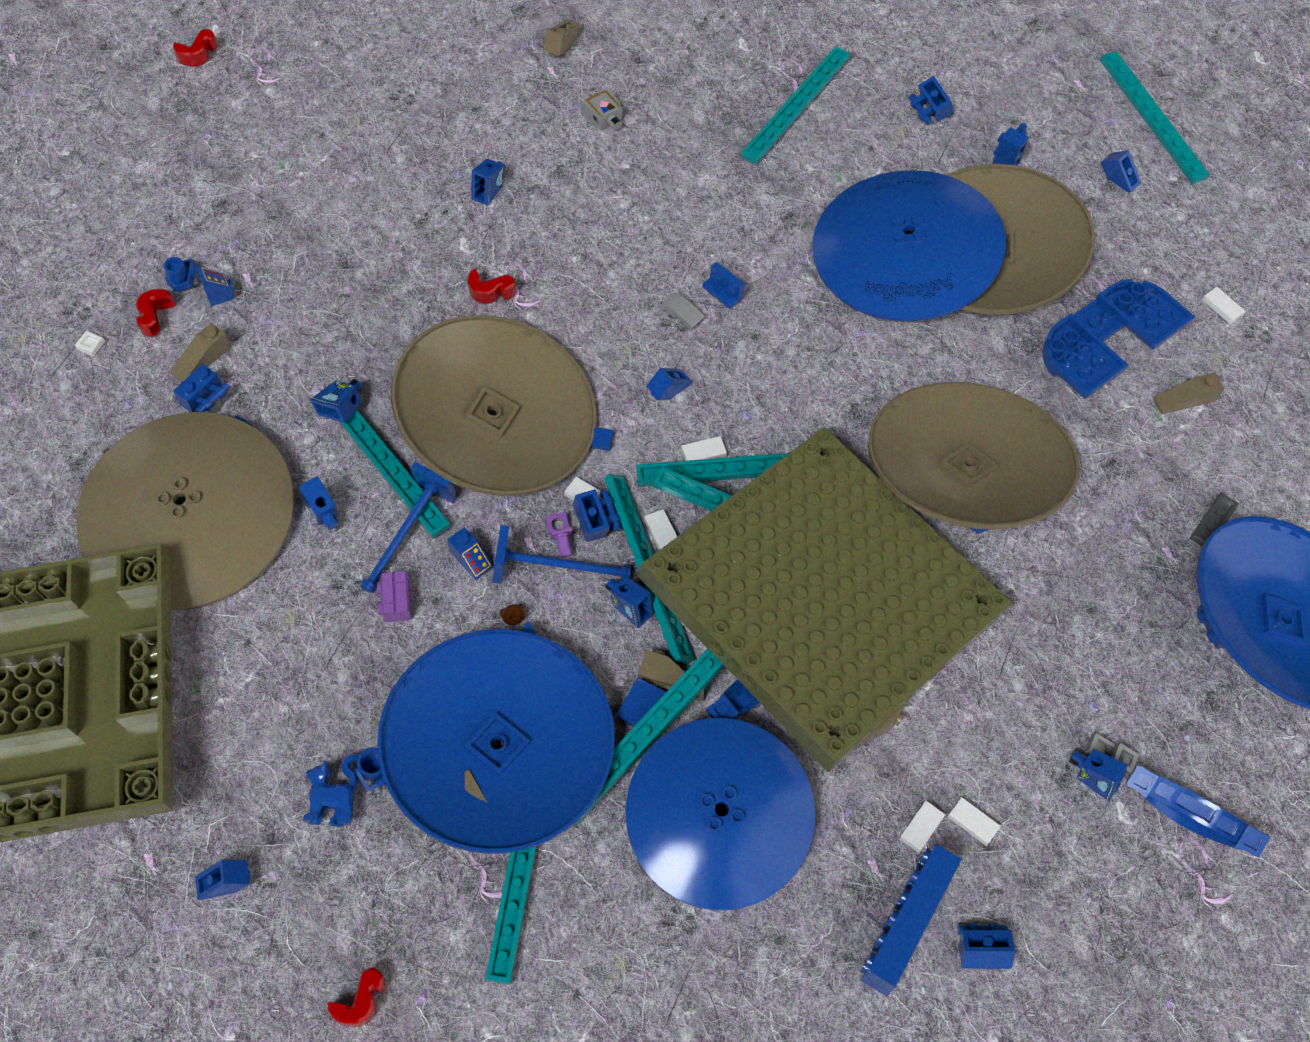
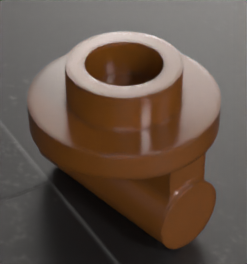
[499,603,524,626]

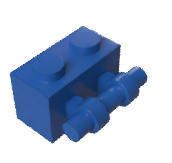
[909,76,953,125]
[992,123,1029,166]
[173,364,230,412]
[572,489,622,542]
[957,922,1015,969]

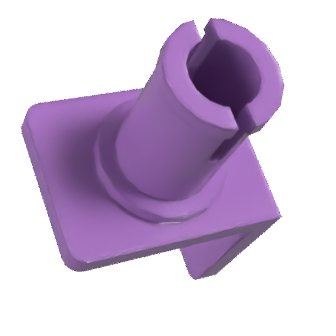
[545,512,573,558]

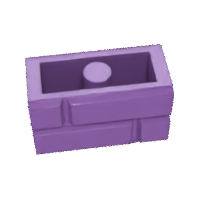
[377,571,411,622]

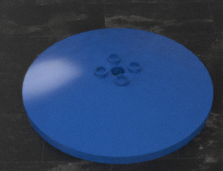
[626,718,815,911]

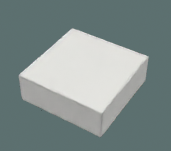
[75,331,105,357]

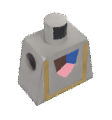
[581,88,622,130]

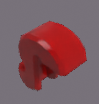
[173,29,217,67]
[467,268,516,304]
[136,289,176,337]
[328,968,386,1027]

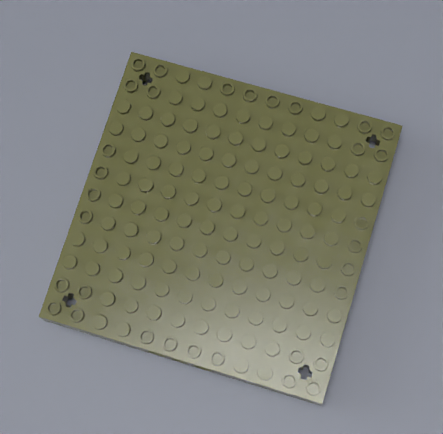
[638,427,1012,773]
[0,544,174,842]

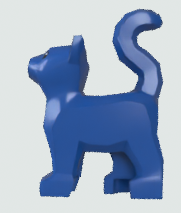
[304,754,359,827]

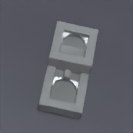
[661,292,705,330]
[1084,733,1139,775]

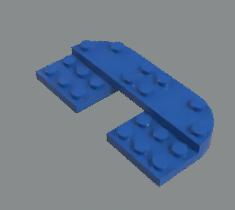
[1042,279,1195,399]

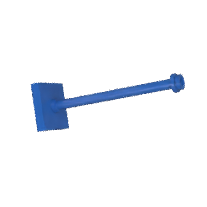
[360,462,457,593]
[492,525,631,584]

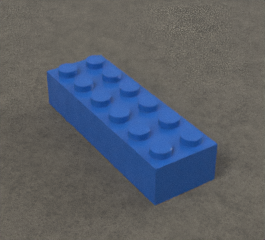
[860,844,962,997]

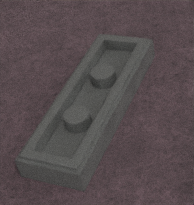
[1190,492,1239,547]

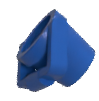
[164,257,197,292]
[354,747,385,791]

